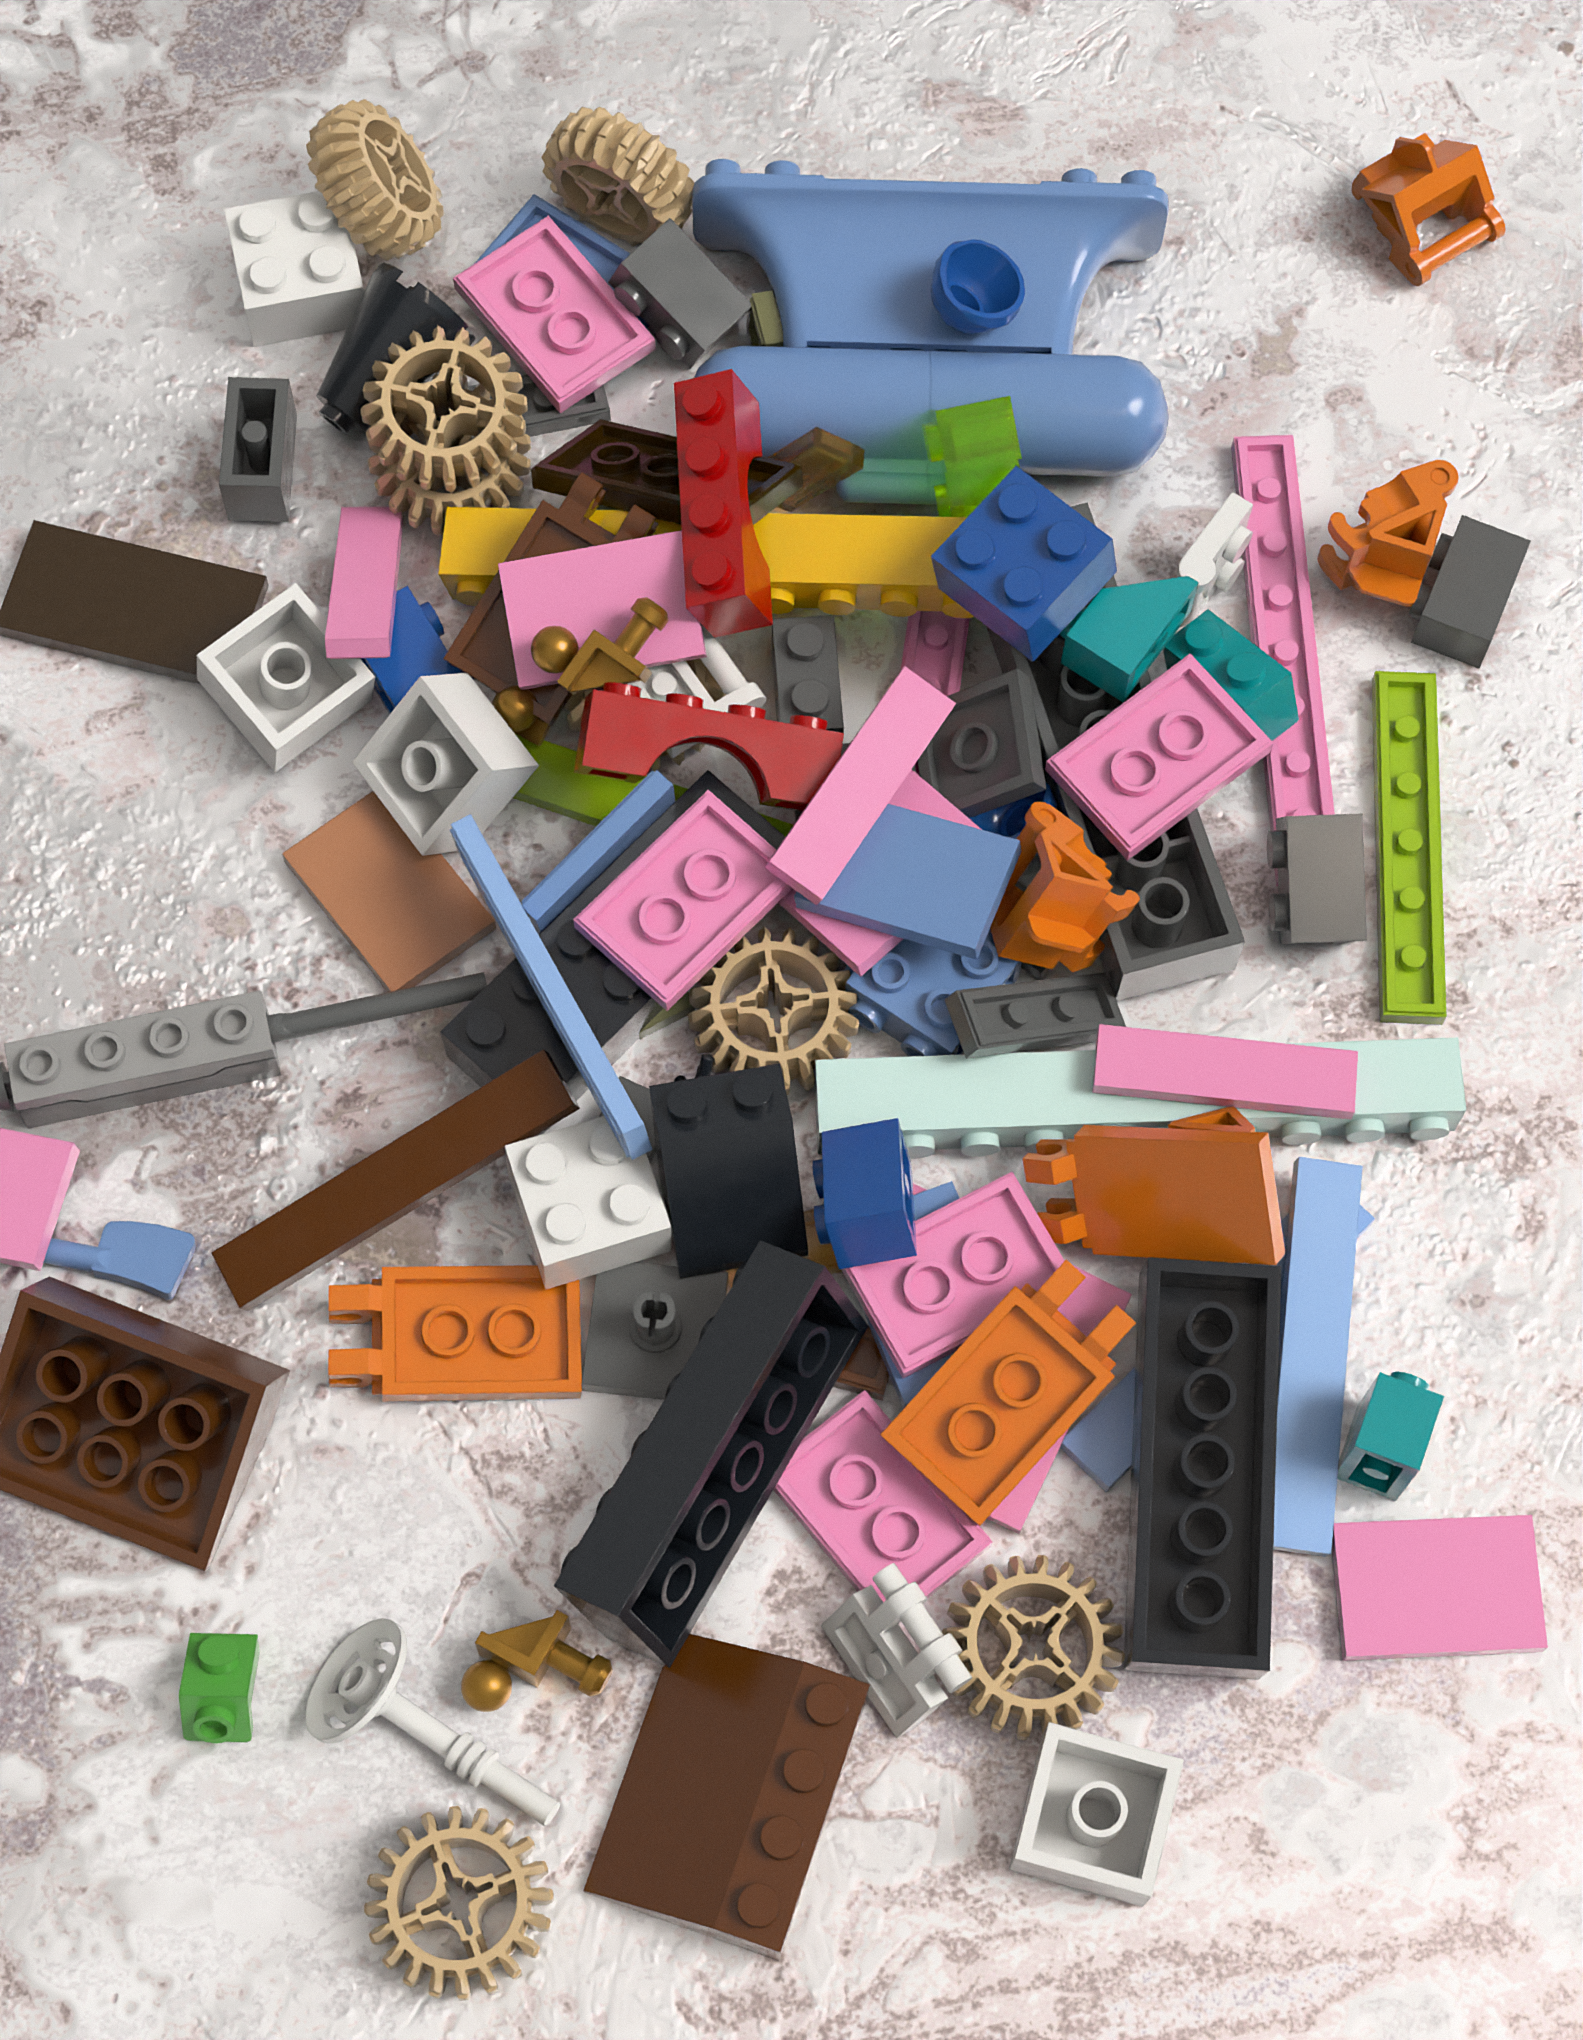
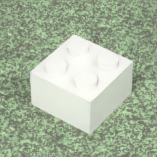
[224,191,364,347]
[197,583,375,773]
[352,673,539,856]
[504,1116,671,1290]
[1009,1722,1184,1907]

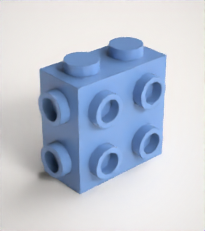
[845,929,1022,1057]

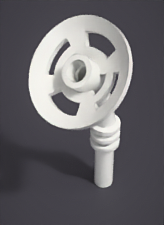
[305,1618,560,1826]

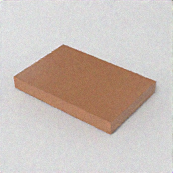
[282,791,497,992]

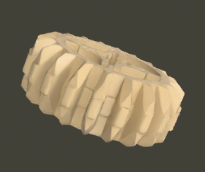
[306,99,444,261]
[541,107,694,247]
[361,325,528,493]
[368,372,531,536]
[688,926,859,1095]
[942,1555,1125,1741]
[364,1806,554,2001]

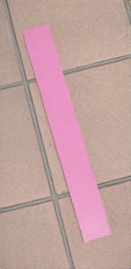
[1231,435,1335,886]

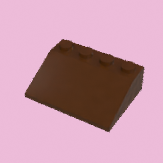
[0,1276,290,1571]
[583,1634,870,1961]

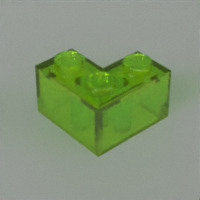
[922,395,1022,517]

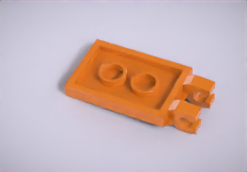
[1022,1125,1285,1265]
[880,1259,1136,1526]
[328,1265,582,1402]

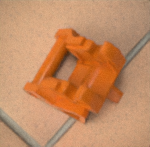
[1351,133,1506,286]
[1317,460,1459,607]
[990,802,1140,973]

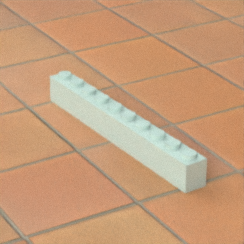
[814,1037,1467,1159]

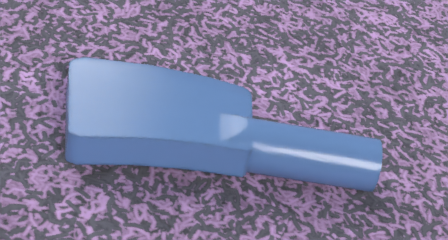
[43,1221,196,1300]

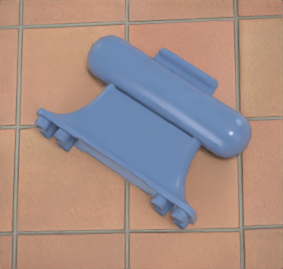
[692,159,1169,506]

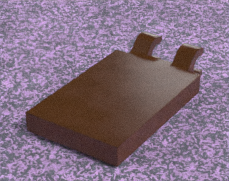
[443,472,659,727]

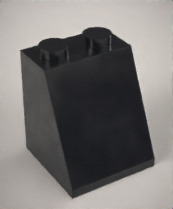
[649,1063,809,1279]

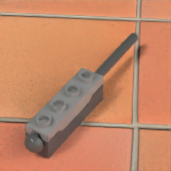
[0,972,487,1129]

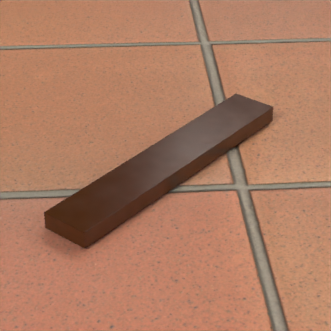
[211,1049,580,1312]

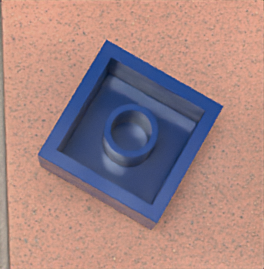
[931,466,1117,662]

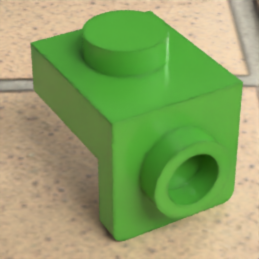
[178,1633,260,1743]

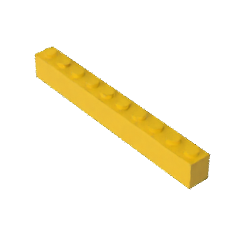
[438,507,974,618]

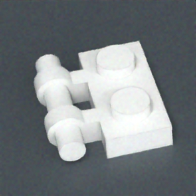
[821,1563,972,1739]

